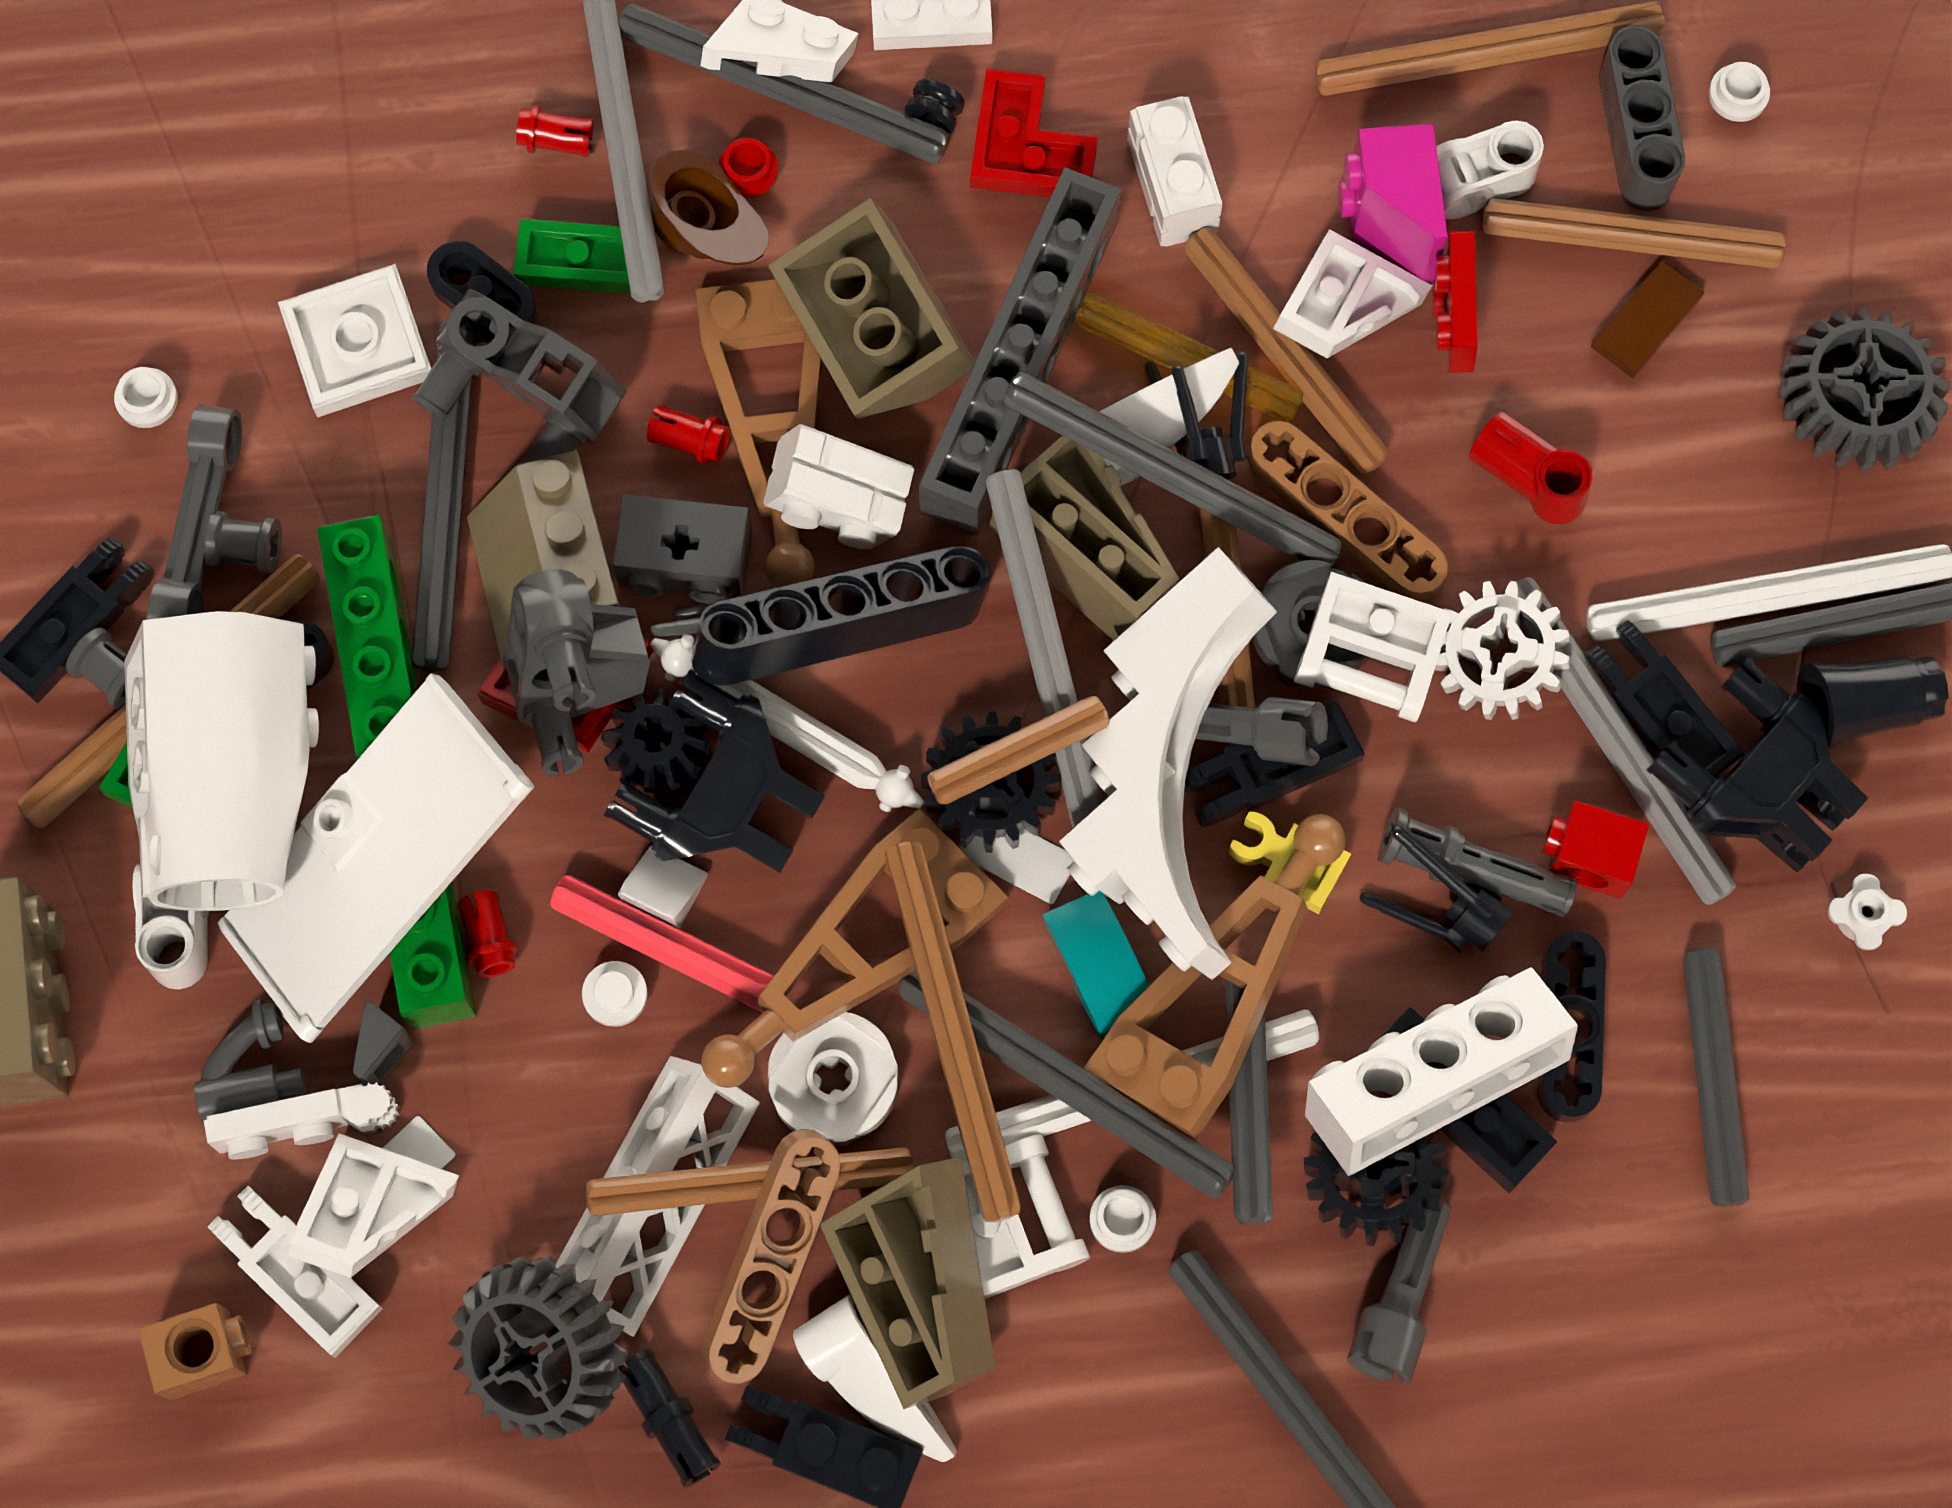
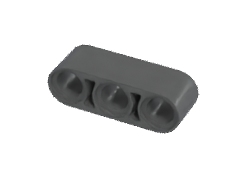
[1599,26,1685,211]

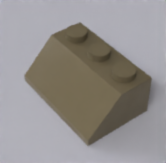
[768,198,976,419]
[467,450,620,676]

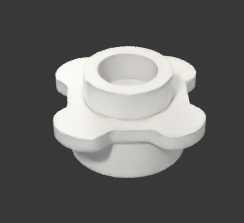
[1828,874,1907,950]

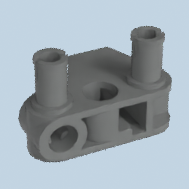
[411,289,627,465]
[503,569,650,776]

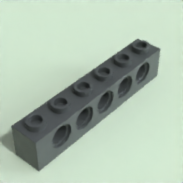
[919,167,1121,535]

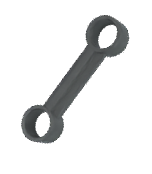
[147,405,242,620]

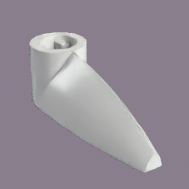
[1099,348,1239,486]
[793,1294,958,1462]

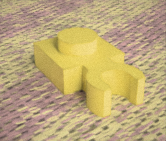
[1228,812,1351,915]

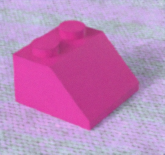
[1338,124,1448,290]

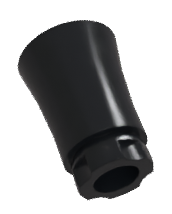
[1797,656,1949,749]

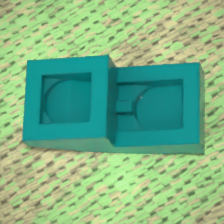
[1042,890,1149,1040]

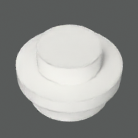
[1708,62,1770,122]
[114,367,178,428]
[582,961,648,1027]
[1090,1185,1156,1253]

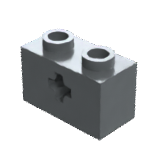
[613,494,752,604]

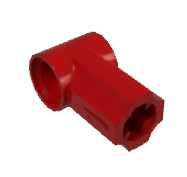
[1469,411,1592,524]

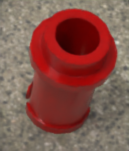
[516,105,594,158]
[647,404,730,465]
[457,890,519,978]

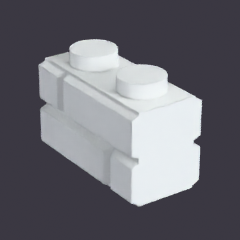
[1127,96,1222,247]
[763,424,914,549]

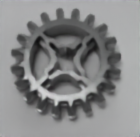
[1778,305,1951,473]
[448,1256,629,1441]

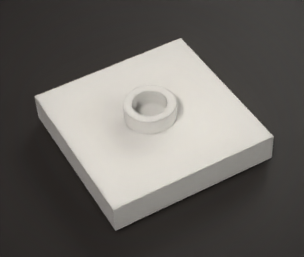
[278,264,432,418]

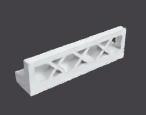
[556,1056,760,1337]

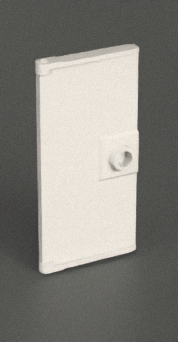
[218,673,534,1043]

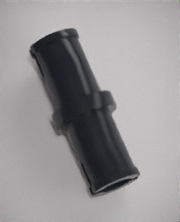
[618,1349,721,1488]

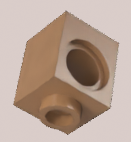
[137,1303,252,1401]

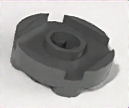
[1252,560,1370,687]

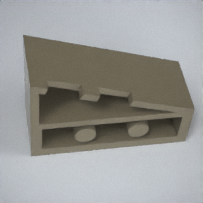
[989,435,1179,641]
[820,1157,996,1409]

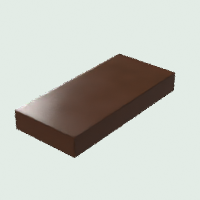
[1591,261,1704,378]

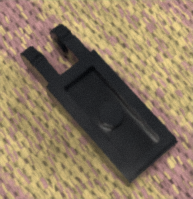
[0,537,155,704]
[1584,620,1745,777]
[1184,699,1365,827]
[724,1385,923,1508]

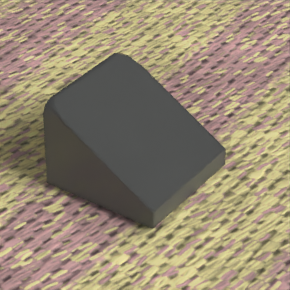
[353,1000,414,1086]

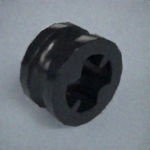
[904,79,965,134]

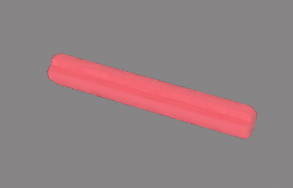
[550,875,774,1013]

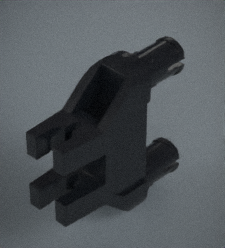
[1646,657,1868,873]
[603,669,825,873]

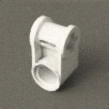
[1436,120,1544,220]
[132,864,209,990]

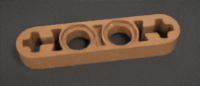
[1248,421,1448,602]
[702,1129,841,1384]

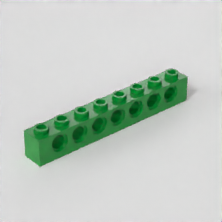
[317,515,477,1030]

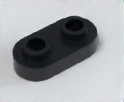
[427,241,537,340]

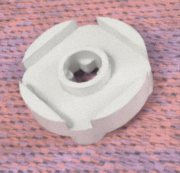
[768,1012,898,1146]

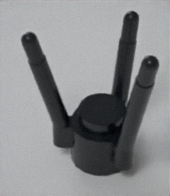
[1145,351,1248,480]
[1359,825,1514,953]

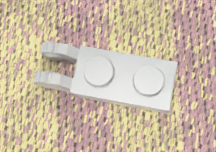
[204,1082,400,1160]
[208,1186,383,1358]

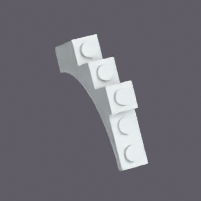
[1059,547,1277,980]

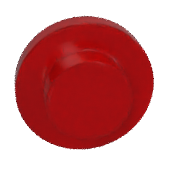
[718,138,779,198]

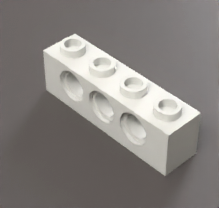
[1305,967,1578,1176]

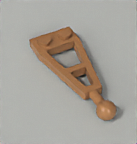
[695,279,822,588]
[701,808,1009,1088]
[1083,814,1346,1140]

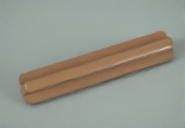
[927,696,1110,804]

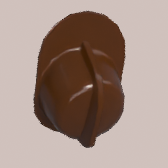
[649,150,769,266]

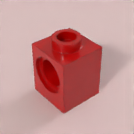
[1542,800,1650,899]

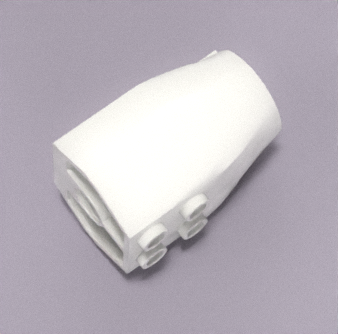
[124,611,319,911]

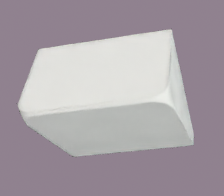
[618,846,708,929]

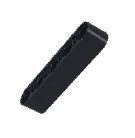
[691,546,992,686]

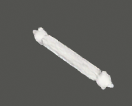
[650,634,924,812]

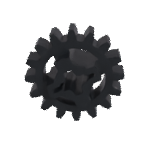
[921,711,1060,853]
[1303,1132,1449,1246]

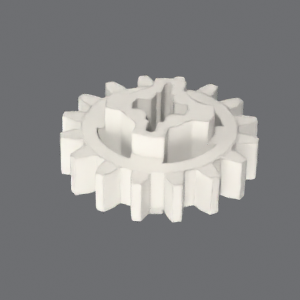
[1435,581,1570,720]

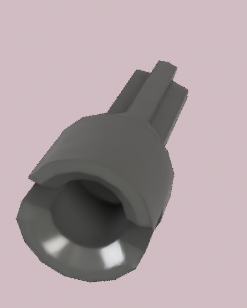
[1195,697,1328,766]
[1347,1201,1451,1385]

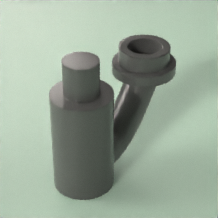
[194,999,308,1125]

